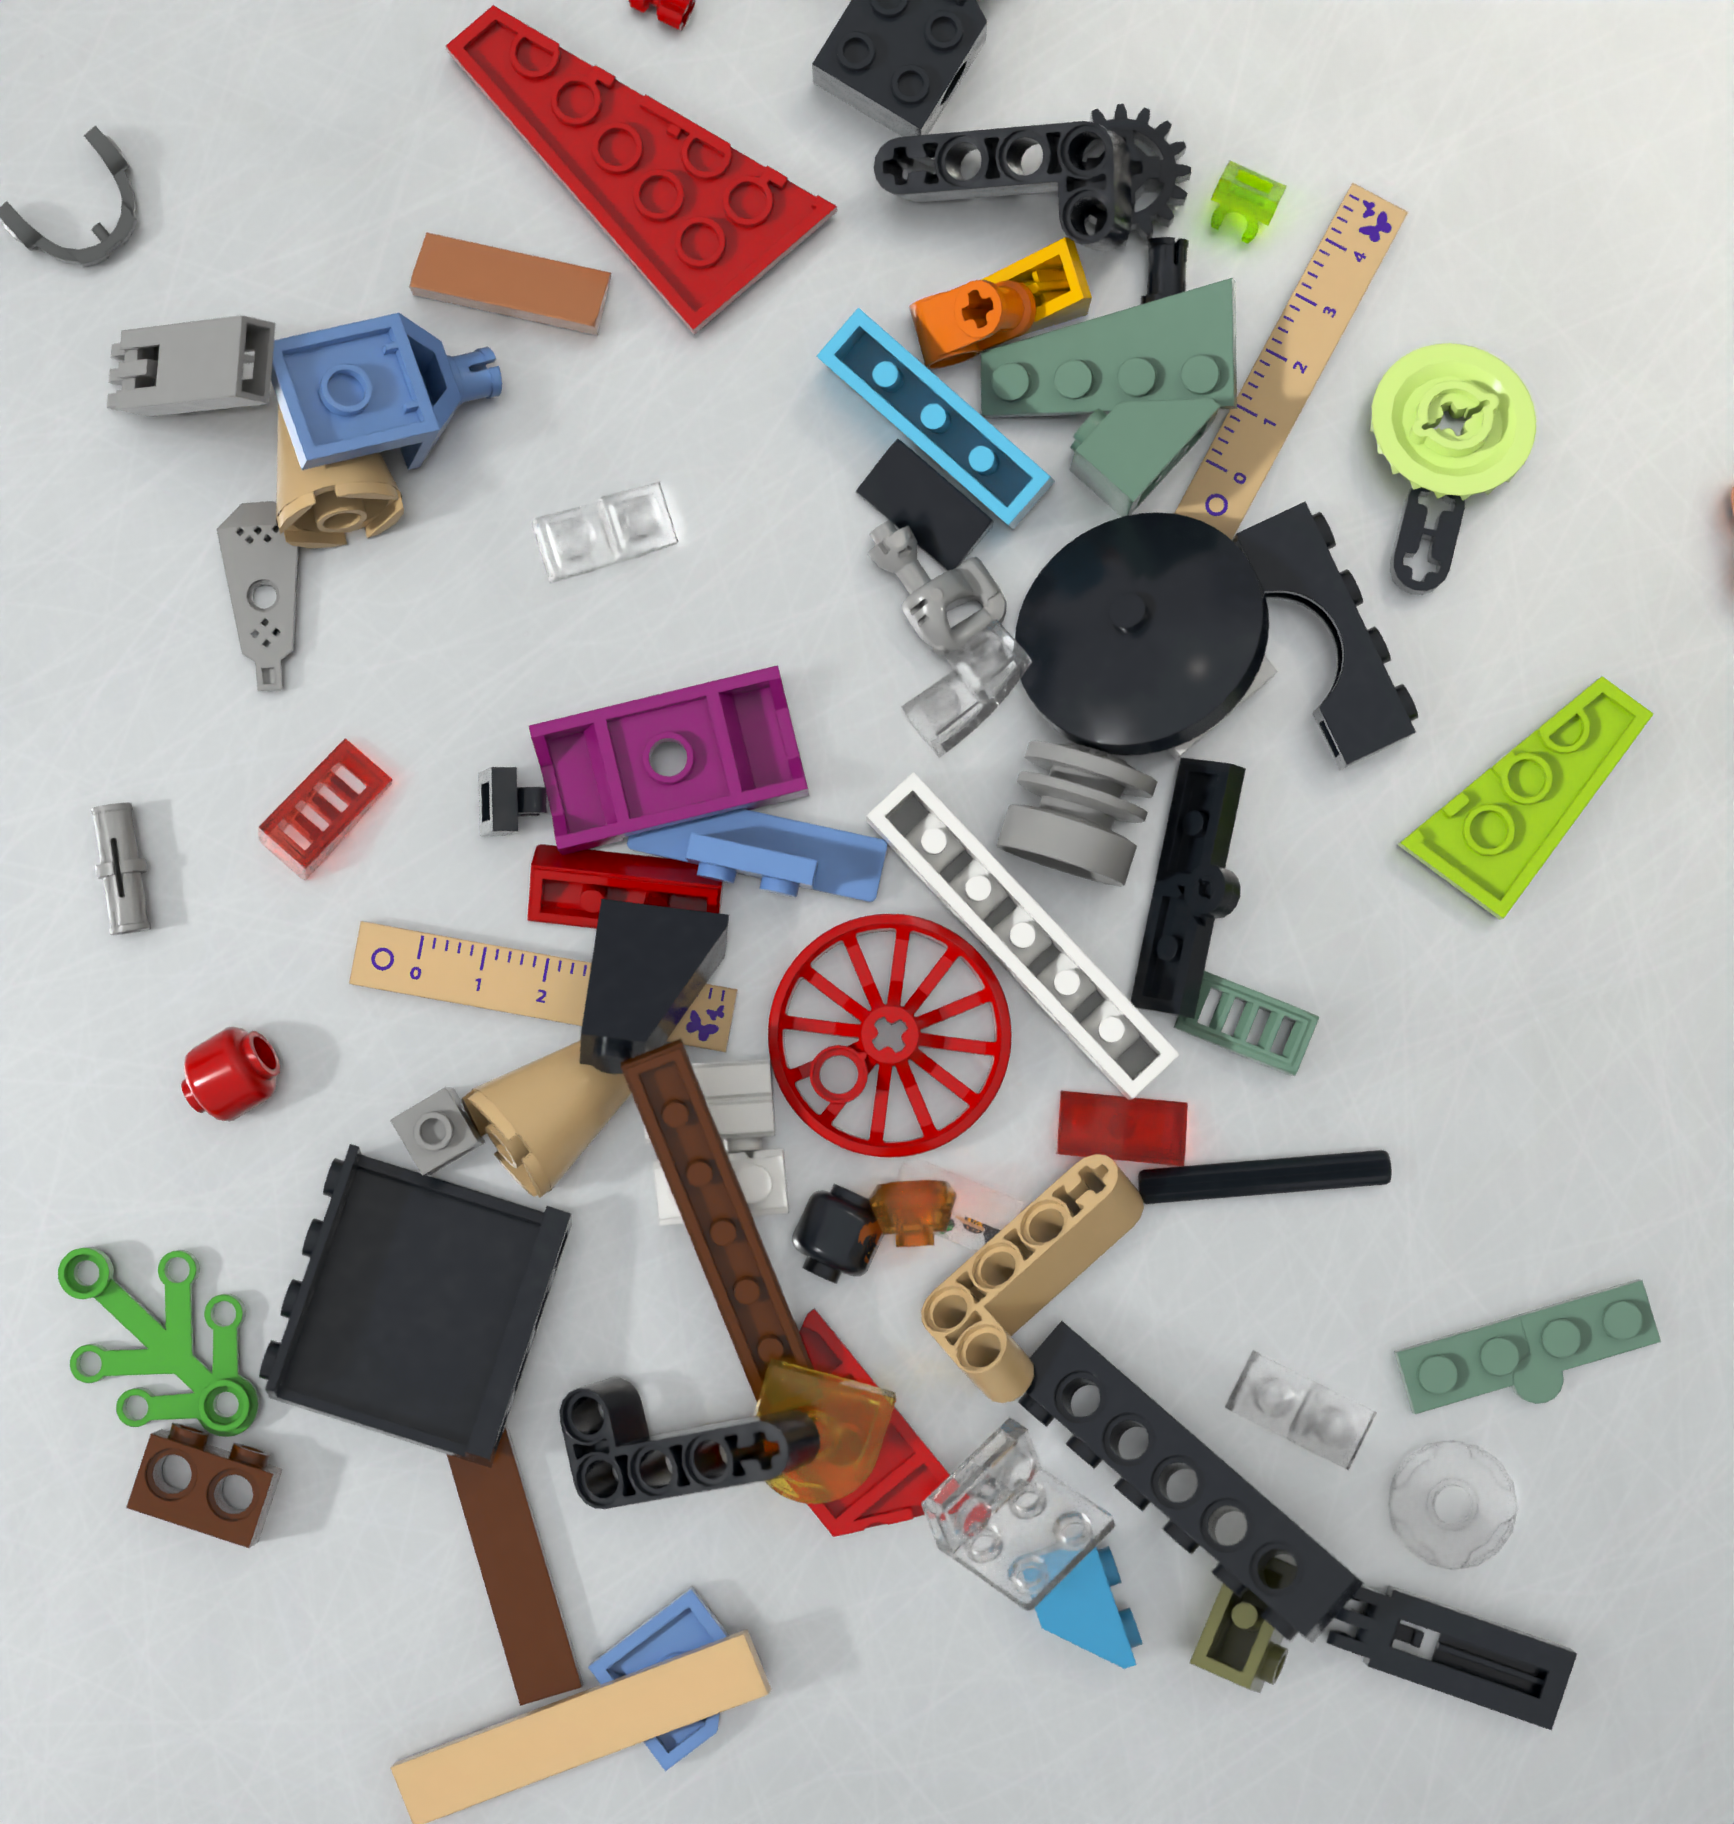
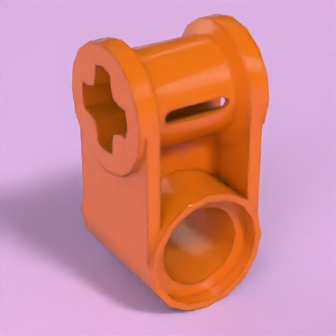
[909,280,1036,369]

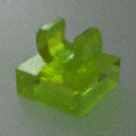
[1211,160,1287,244]

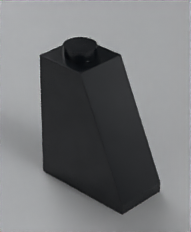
[580,899,729,1074]

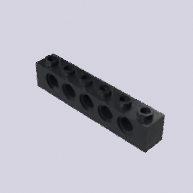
[1018,1321,1364,1643]

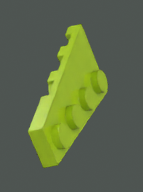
[1397,676,1654,920]

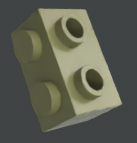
[1190,1557,1297,1693]

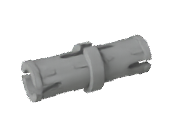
[91,802,151,935]

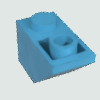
[1019,1535,1143,1669]

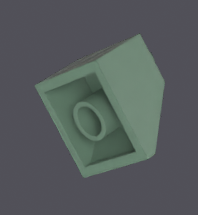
[1070,397,1220,517]

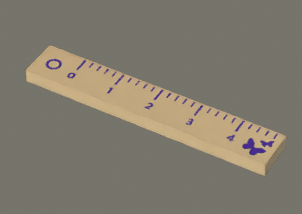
[1174,182,1408,540]
[349,921,738,1052]

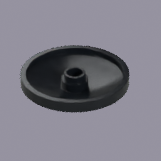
[1015,512,1269,755]

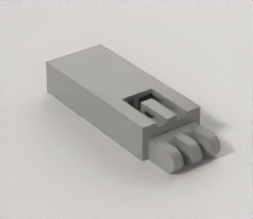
[107,315,275,416]

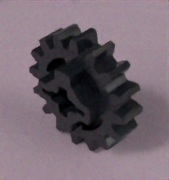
[1057,104,1191,246]

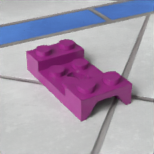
[529,665,809,855]

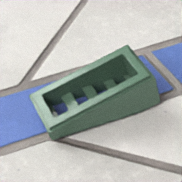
[1173,971,1319,1076]

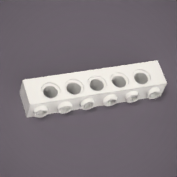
[866,772,1180,1100]

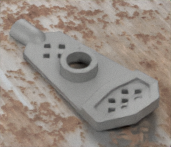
[217,501,299,691]

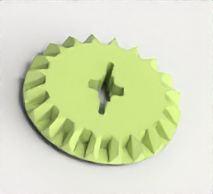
[1370,343,1536,501]

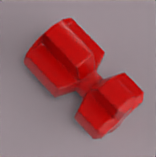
[628,0,696,31]

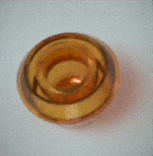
[869,1180,957,1247]

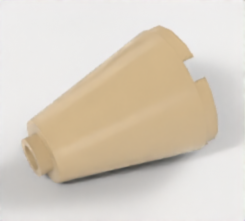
[276,403,404,548]
[461,1041,631,1198]

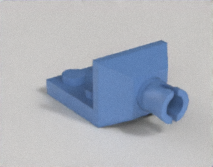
[271,313,502,470]

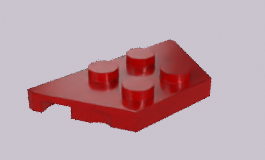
[763,1308,971,1537]

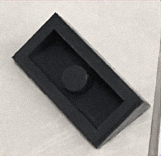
[856,438,994,571]

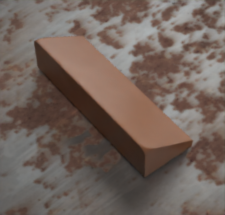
[409,232,611,335]

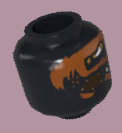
[791,1184,886,1284]

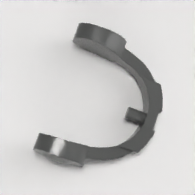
[0,126,138,267]

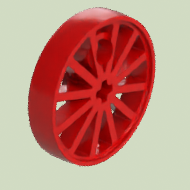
[768,914,1012,1157]

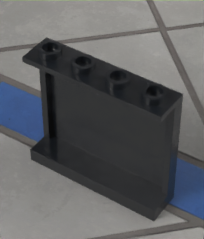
[259,1144,572,1468]

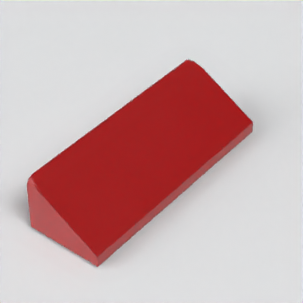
[527,844,724,929]

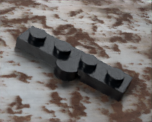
[1130,758,1246,1019]

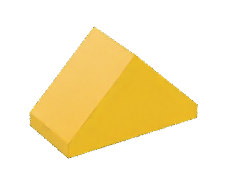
[981,237,1092,335]

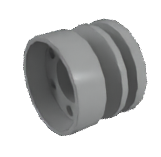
[996,740,1157,887]

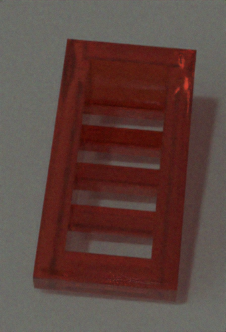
[258,738,392,880]

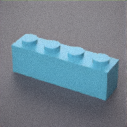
[816,308,1055,529]

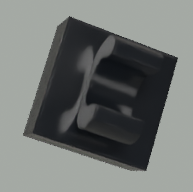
[478,767,547,836]

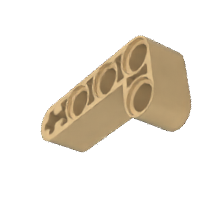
[921,1154,1144,1403]

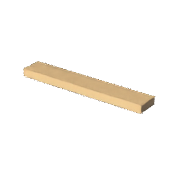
[391,1629,772,1824]

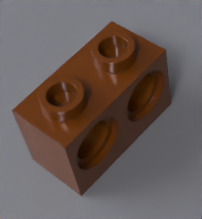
[126,1423,282,1548]

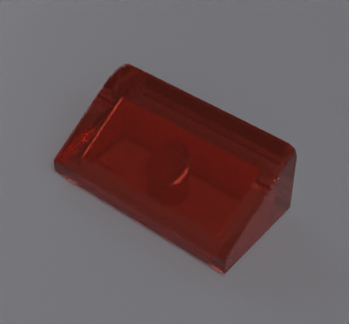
[1055,1091,1188,1166]

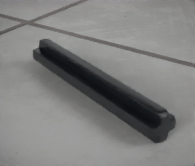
[1138,1150,1392,1204]

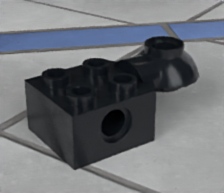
[812,0,987,137]

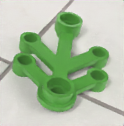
[58,1247,259,1437]

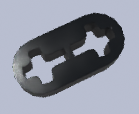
[1390,487,1465,595]

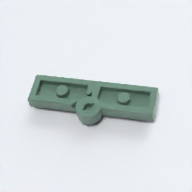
[1394,1279,1661,1414]

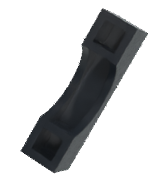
[1232,501,1418,770]

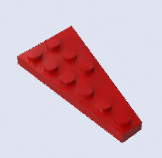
[445,5,837,335]

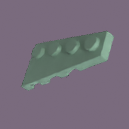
[980,278,1237,418]

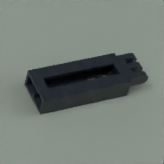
[1326,1585,1577,1730]

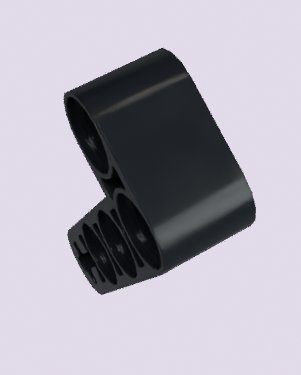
[873,121,1132,252]
[560,1378,820,1509]

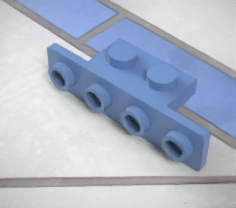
[627,809,887,902]

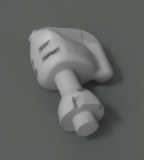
[868,520,1006,656]

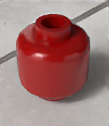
[181,1027,280,1121]

